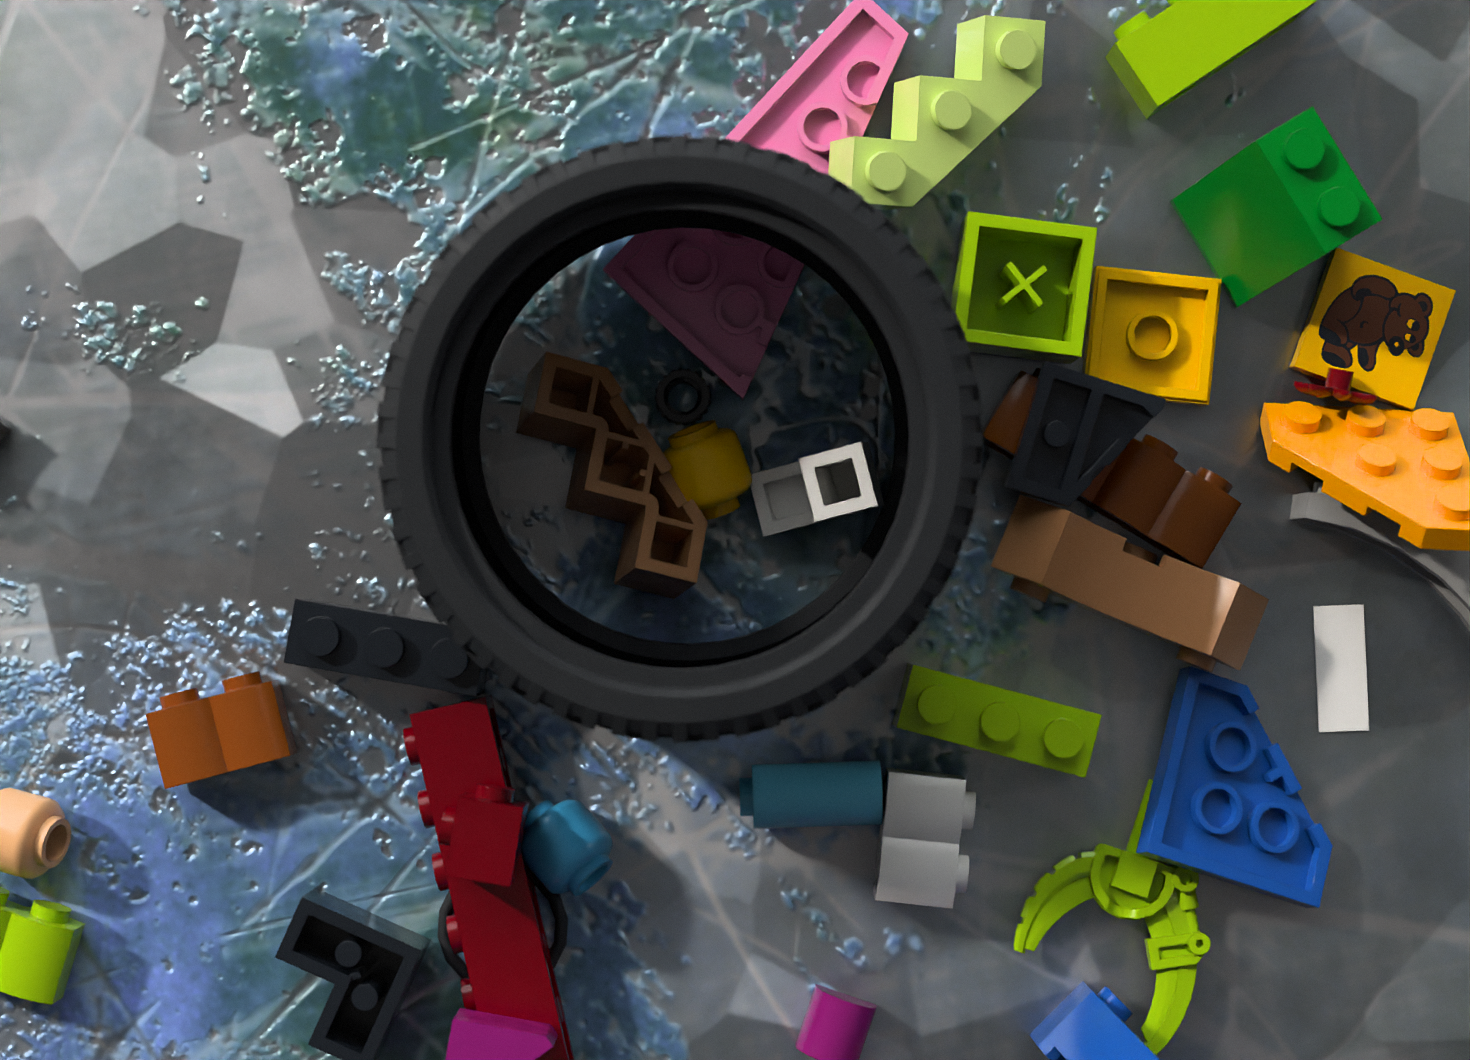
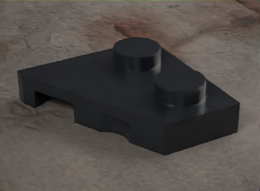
[1004,362,1166,507]

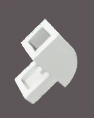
[751,442,885,537]

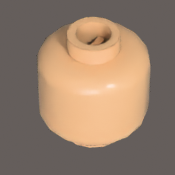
[0,788,71,879]

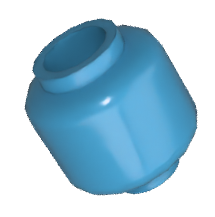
[521,800,613,896]

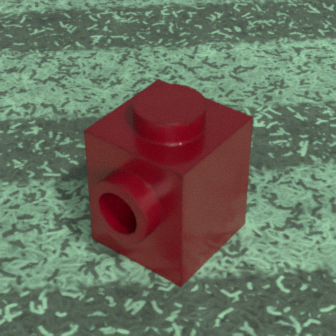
[439,783,529,887]

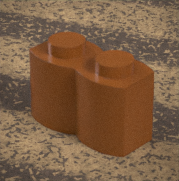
[146,671,297,789]

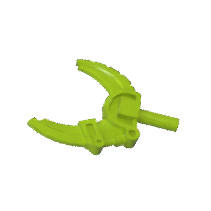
[1013,779,1211,1055]

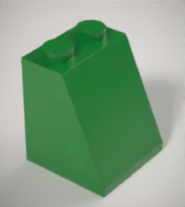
[1170,106,1383,308]

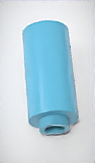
[739,761,883,829]

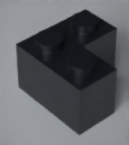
[275,888,431,1060]

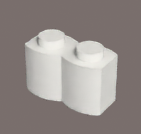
[873,768,976,909]

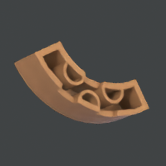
[991,495,1269,673]

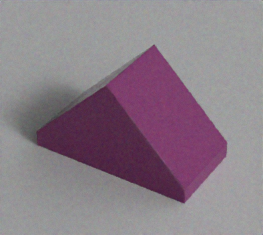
[445,1008,558,1060]

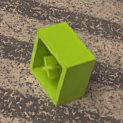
[950,211,1097,364]

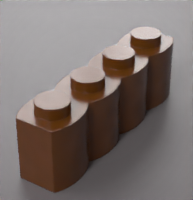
[982,368,1242,569]

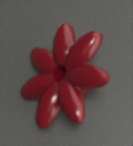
[1294,368,1377,405]

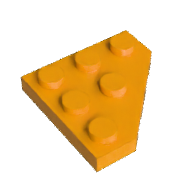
[1260,401,1470,551]

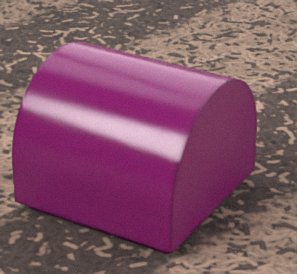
[795,984,877,1060]

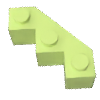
[828,15,1046,210]

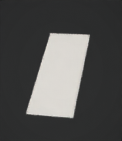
[1313,604,1369,732]

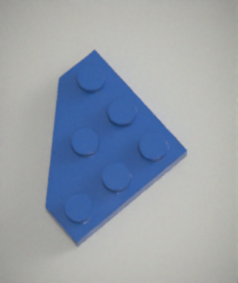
[1136,666,1333,908]

